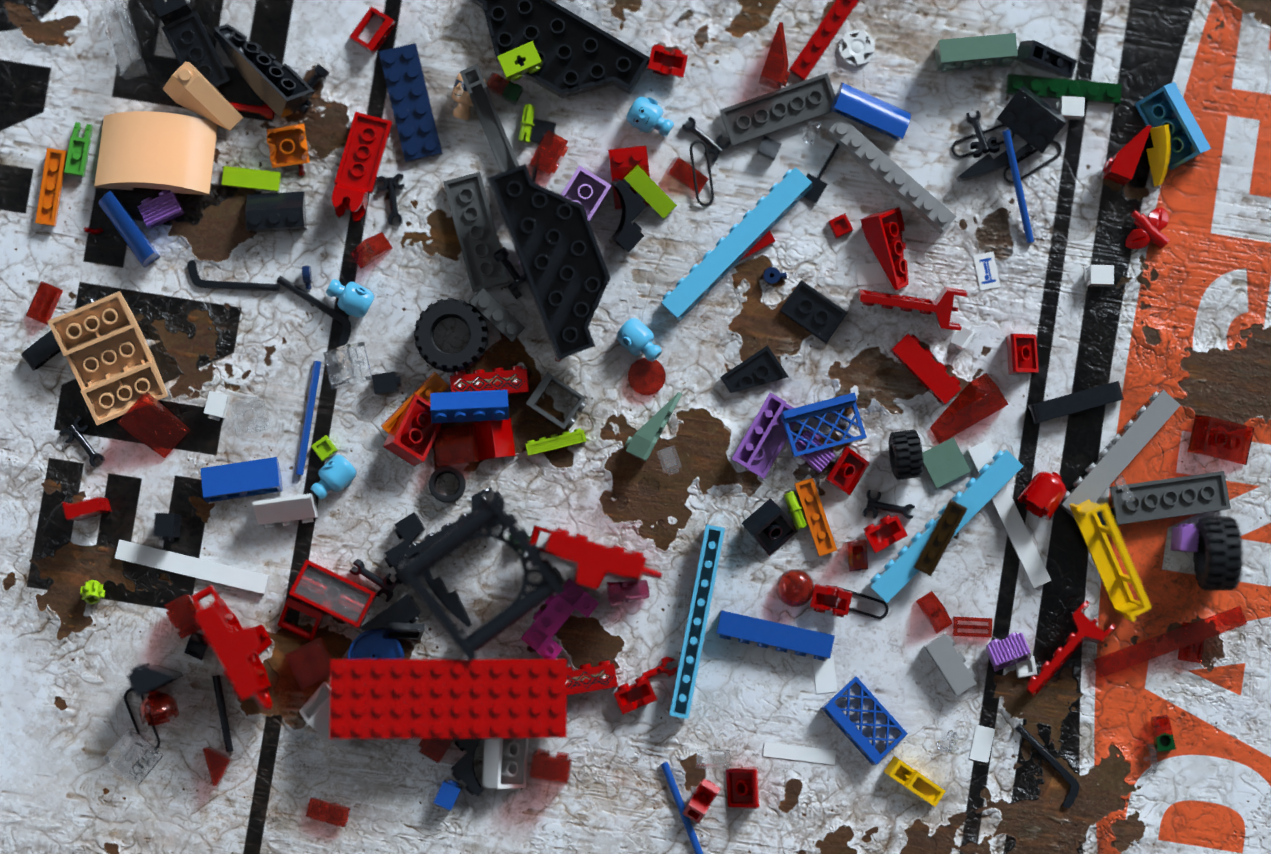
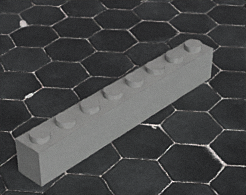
[827,116,957,234]
[1059,390,1181,519]

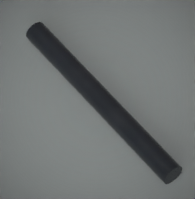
[212,675,234,752]

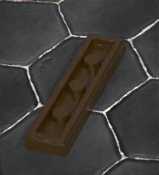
[913,499,968,577]

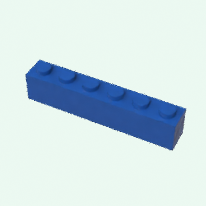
[716,610,835,661]

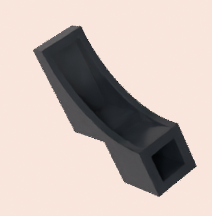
[611,178,646,252]
[384,512,426,586]
[451,738,484,796]

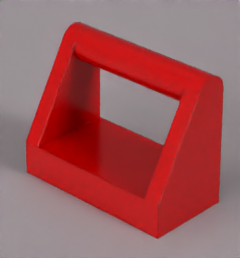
[349,7,396,55]
[277,597,326,641]

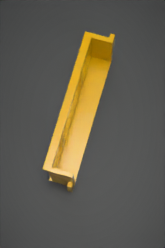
[1069,499,1152,622]

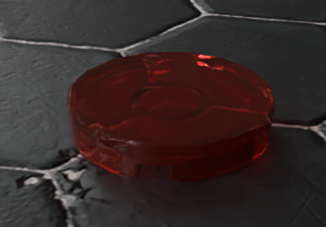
[628,357,666,396]

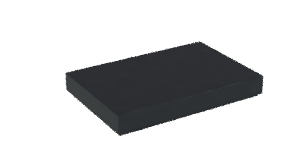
[779,280,848,344]

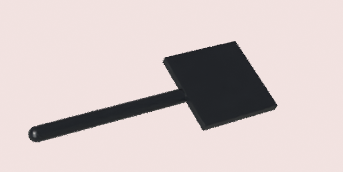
[530,118,556,183]
[804,143,840,204]

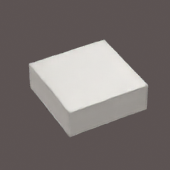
[1015,656,1037,678]

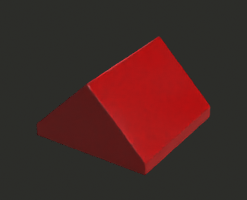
[1006,334,1039,375]
[473,418,516,461]
[825,446,870,495]
[726,767,759,808]

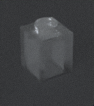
[656,445,682,476]

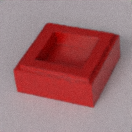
[828,213,853,239]

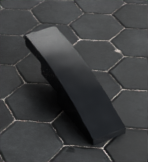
[957,143,1033,182]
[422,570,472,627]

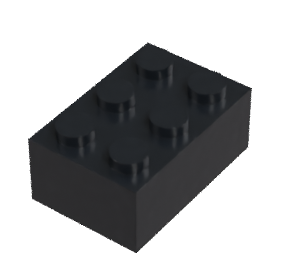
[997,86,1068,153]

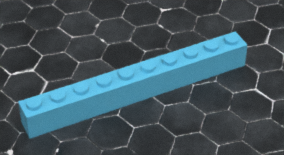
[661,167,813,322]
[869,450,1023,603]
[669,524,725,719]

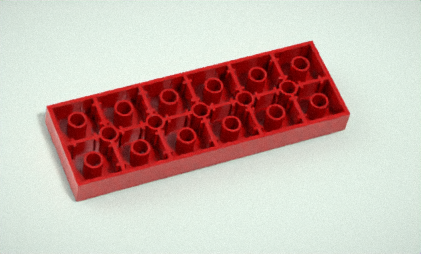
[330,659,567,739]

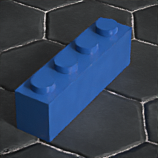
[430,390,509,423]

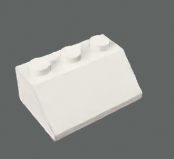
[252,494,318,529]
[482,738,529,789]

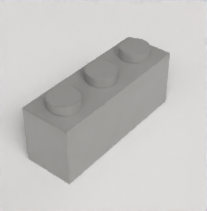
[924,634,977,696]

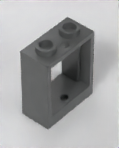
[526,372,587,430]

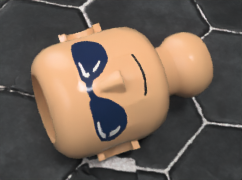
[451,73,486,120]

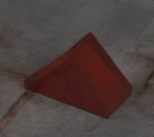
[351,232,393,269]
[845,539,868,572]
[916,591,953,634]
[203,746,233,786]

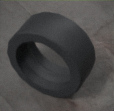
[429,466,466,503]

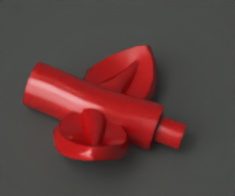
[1125,208,1170,249]

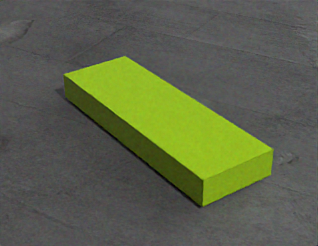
[624,165,677,219]
[221,166,281,192]

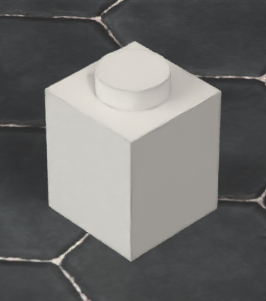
[1055,96,1085,120]
[1084,265,1114,287]
[204,391,231,421]

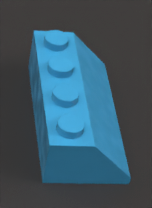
[1135,82,1211,170]

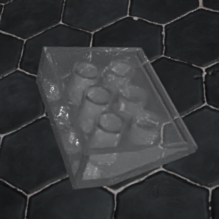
[100,0,147,80]

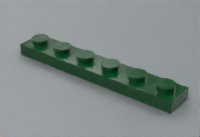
[1006,74,1122,104]

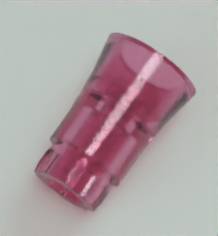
[606,580,649,608]

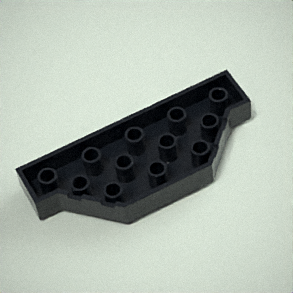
[469,0,650,98]
[488,164,610,360]

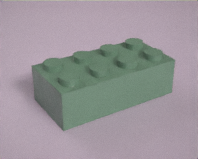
[934,33,1018,73]

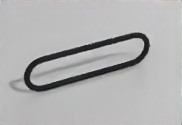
[951,124,1015,158]
[690,140,714,206]
[1003,140,1062,184]
[835,586,889,619]
[124,688,160,752]

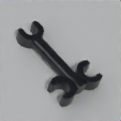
[966,110,1000,158]
[682,117,731,163]
[377,174,405,225]
[59,417,105,467]
[863,490,915,519]
[350,559,400,602]

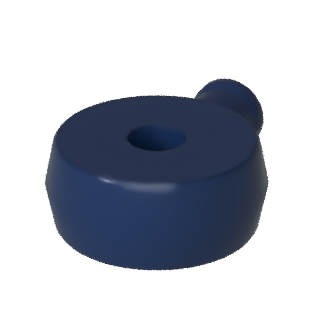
[302,266,312,290]
[763,267,787,285]

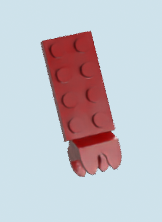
[332,112,393,222]
[857,286,968,330]
[1027,600,1116,698]

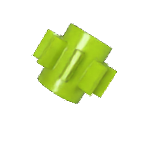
[80,580,105,604]

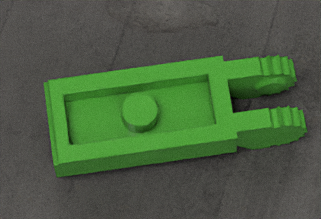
[64,122,93,177]

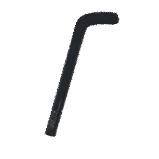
[188,260,280,292]
[276,275,351,347]
[1015,723,1079,808]

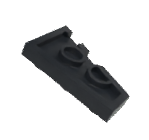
[720,345,789,393]

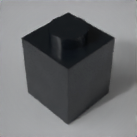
[372,371,402,395]

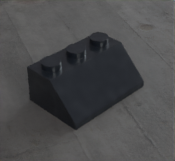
[245,191,307,233]
[127,663,183,697]

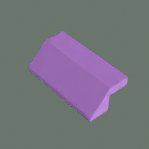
[732,392,796,479]

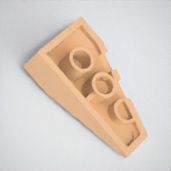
[163,61,244,131]

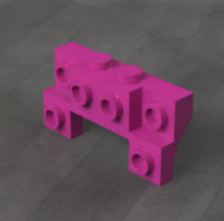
[521,578,599,659]

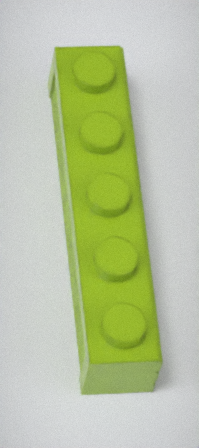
[525,428,586,456]

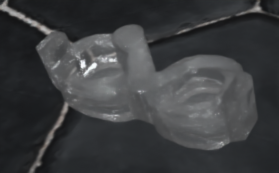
[1115,475,1135,502]
[1144,744,1157,773]

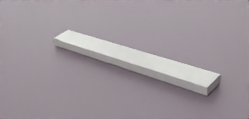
[967,442,1051,589]
[115,540,270,594]

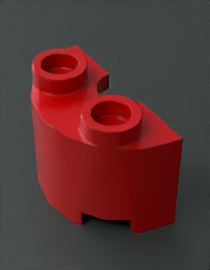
[647,44,688,78]
[863,515,908,553]
[810,584,853,617]
[613,675,657,714]

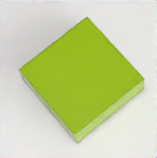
[311,435,338,462]

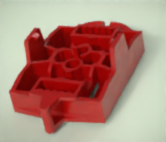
[529,525,662,589]
[191,585,273,711]

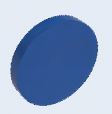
[348,629,404,659]

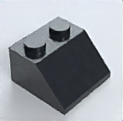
[742,498,798,556]

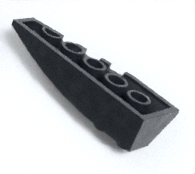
[213,24,315,118]

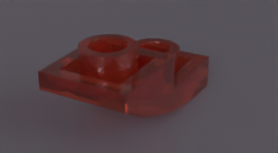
[306,797,350,827]

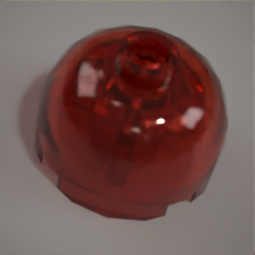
[776,569,814,607]
[139,691,180,726]

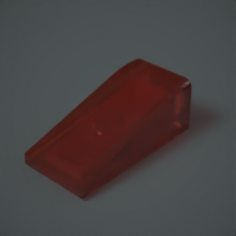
[665,157,709,194]

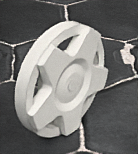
[839,30,875,66]

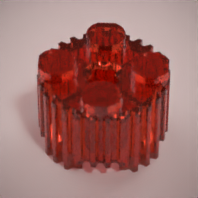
[165,594,202,639]

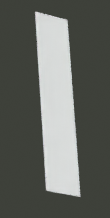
[763,742,836,765]

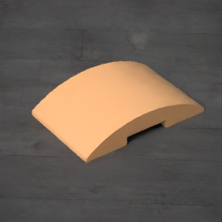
[94,111,218,195]
[47,291,168,425]

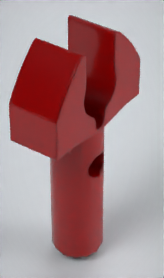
[642,657,678,679]

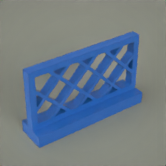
[779,392,867,458]
[821,676,908,765]

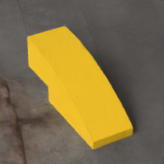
[1146,124,1171,187]
[883,756,946,807]

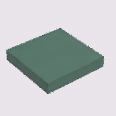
[923,437,971,489]

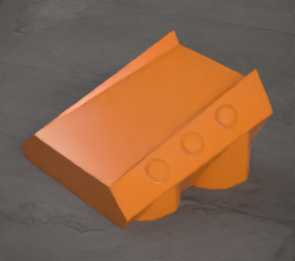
[266,123,310,168]

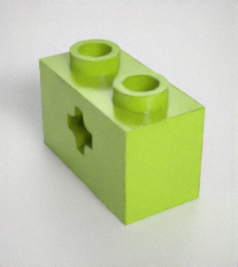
[497,41,543,81]

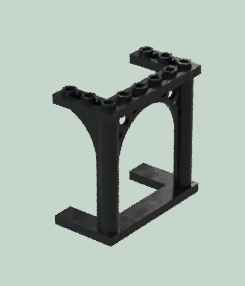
[398,488,565,661]

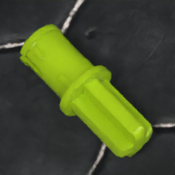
[518,104,535,143]
[783,491,807,530]

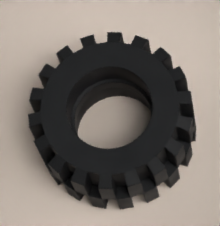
[888,429,924,480]

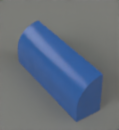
[830,82,911,141]
[98,190,160,267]
[200,457,283,503]

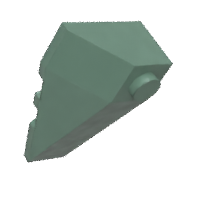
[624,392,682,462]

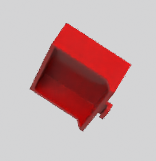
[62,497,111,521]

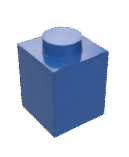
[433,779,462,811]

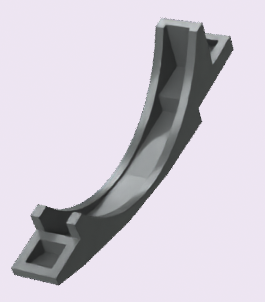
[460,65,519,173]

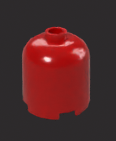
[1017,472,1066,521]

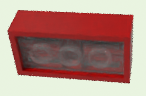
[289,559,377,630]

